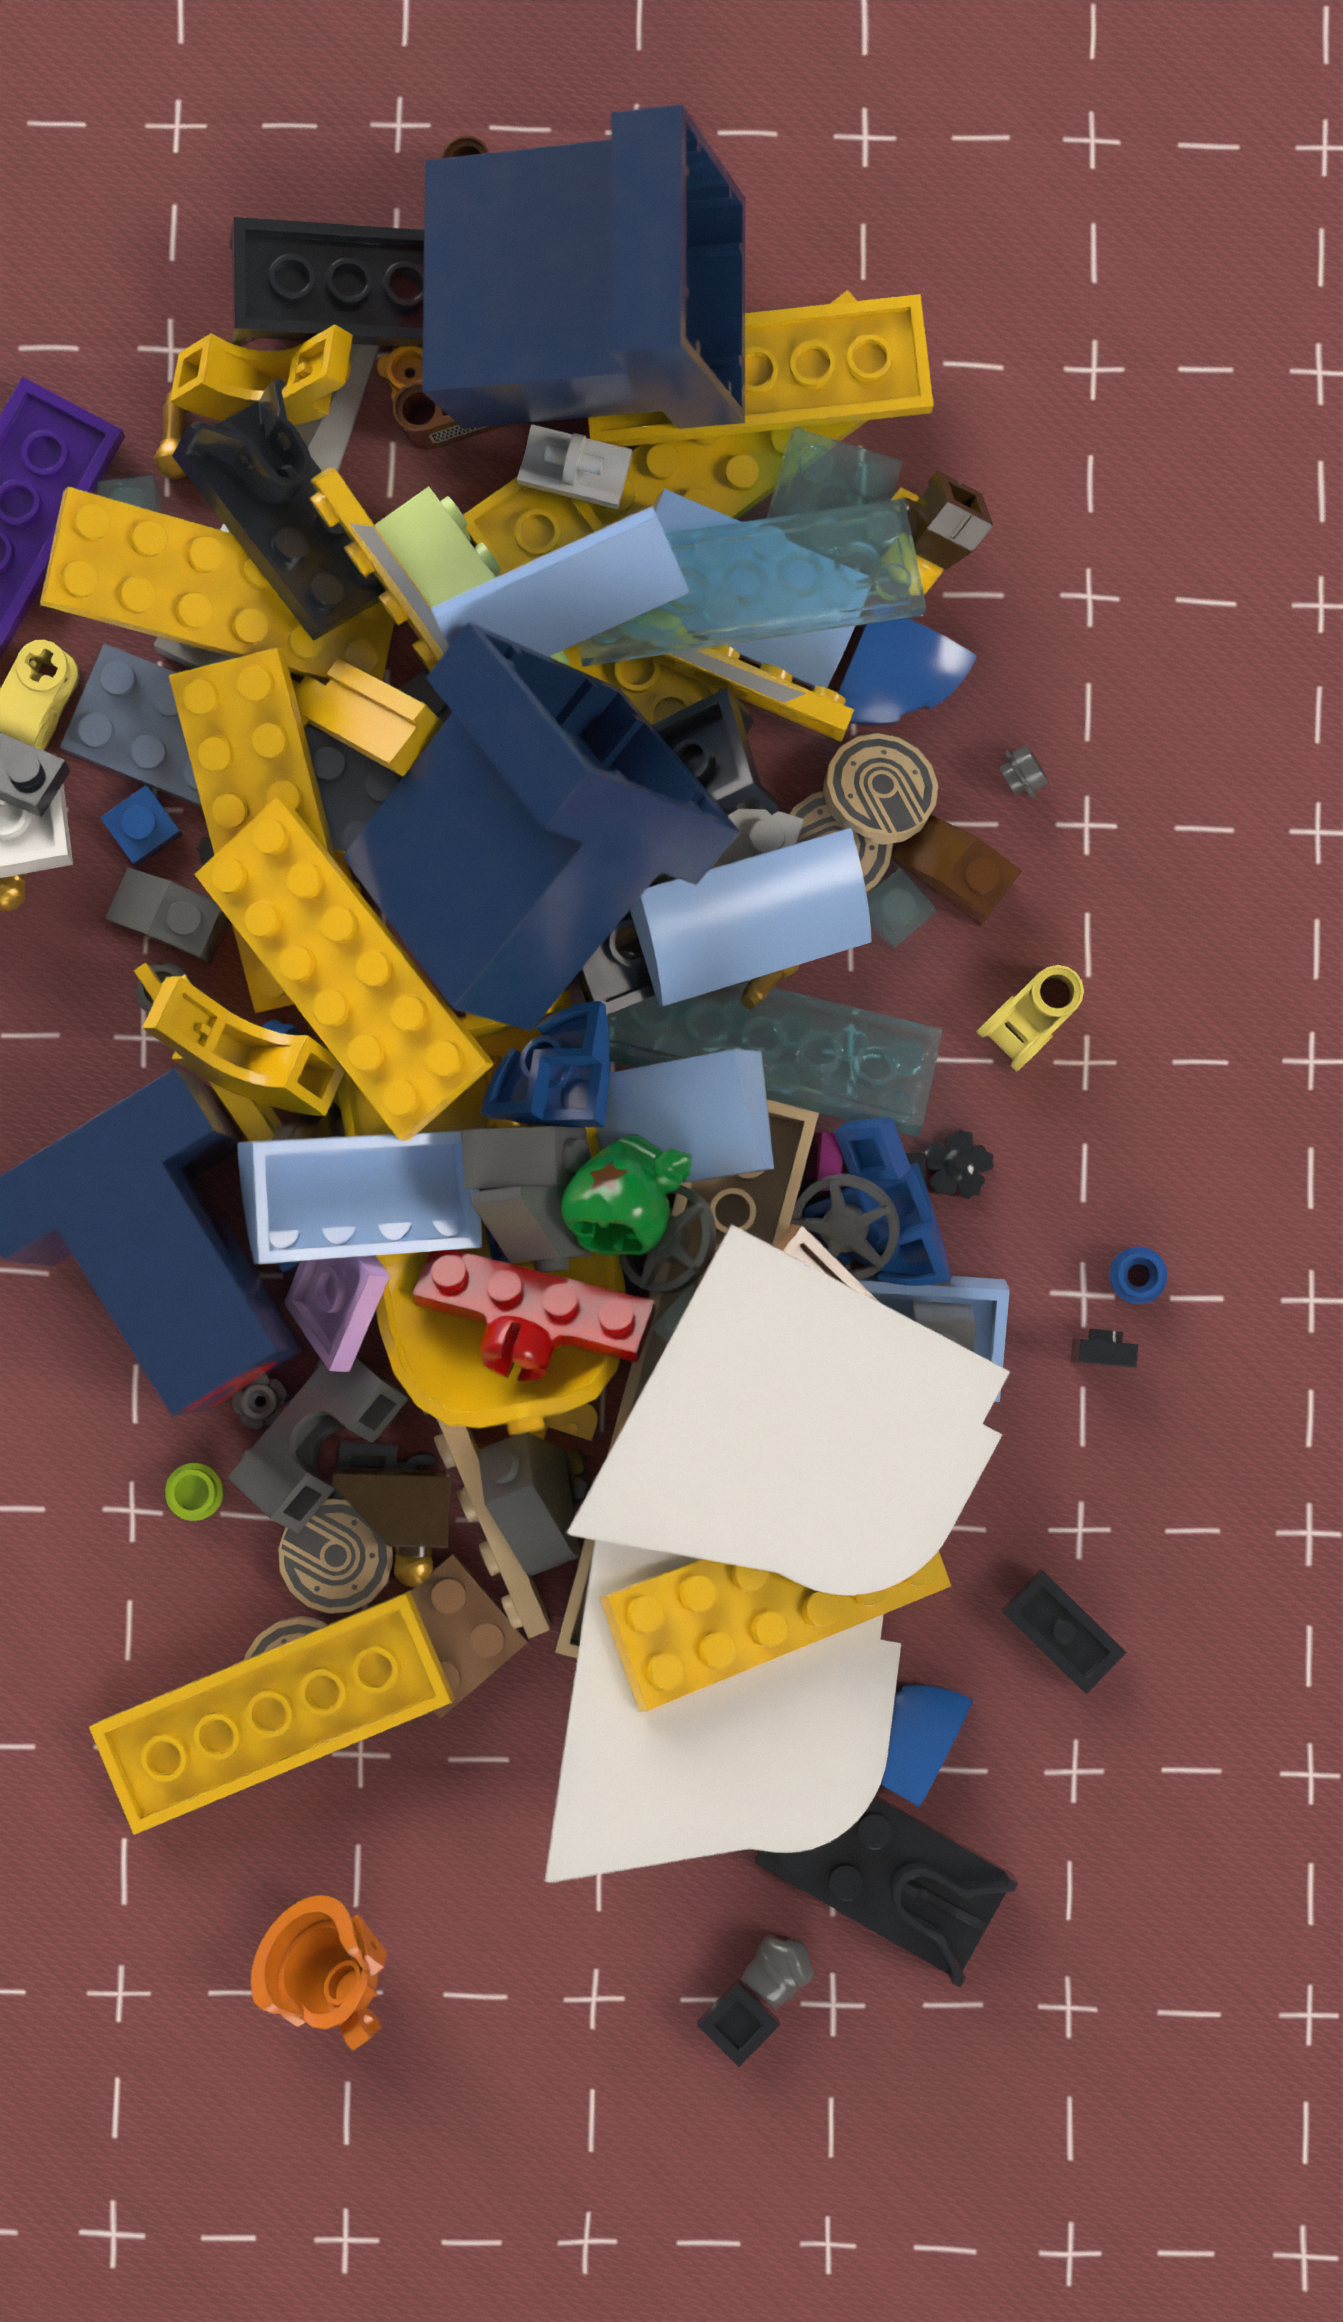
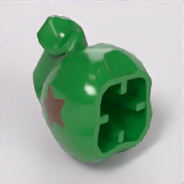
[561,1134,692,1256]

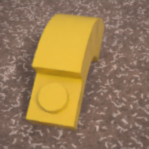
[170,324,353,425]
[142,976,346,1116]

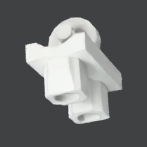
[517,424,632,509]

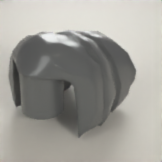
[740,1934,816,2011]

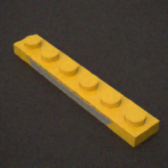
[310,467,450,672]
[595,616,854,742]

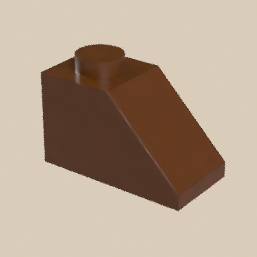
[891,815,1022,926]

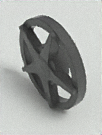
[790,1174,900,1280]
[619,1185,716,1294]

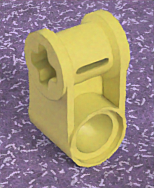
[0,639,80,751]
[976,965,1084,1072]

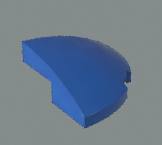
[838,604,977,726]
[480,1001,610,1127]
[803,1162,952,1286]
[880,1684,973,1807]

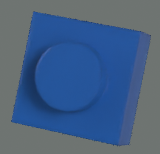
[100,785,183,867]
[834,1117,911,1182]

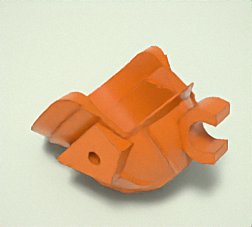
[251,1895,387,2051]

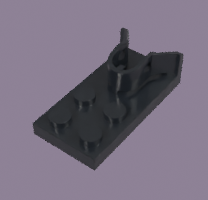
[230,217,424,348]
[172,379,386,641]
[651,688,778,816]
[755,1795,1019,1987]

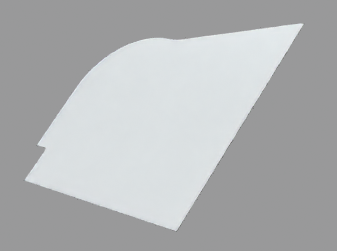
[567,1225,1010,1595]
[545,1540,901,1882]

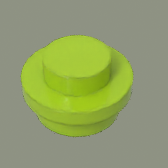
[165,1463,224,1521]

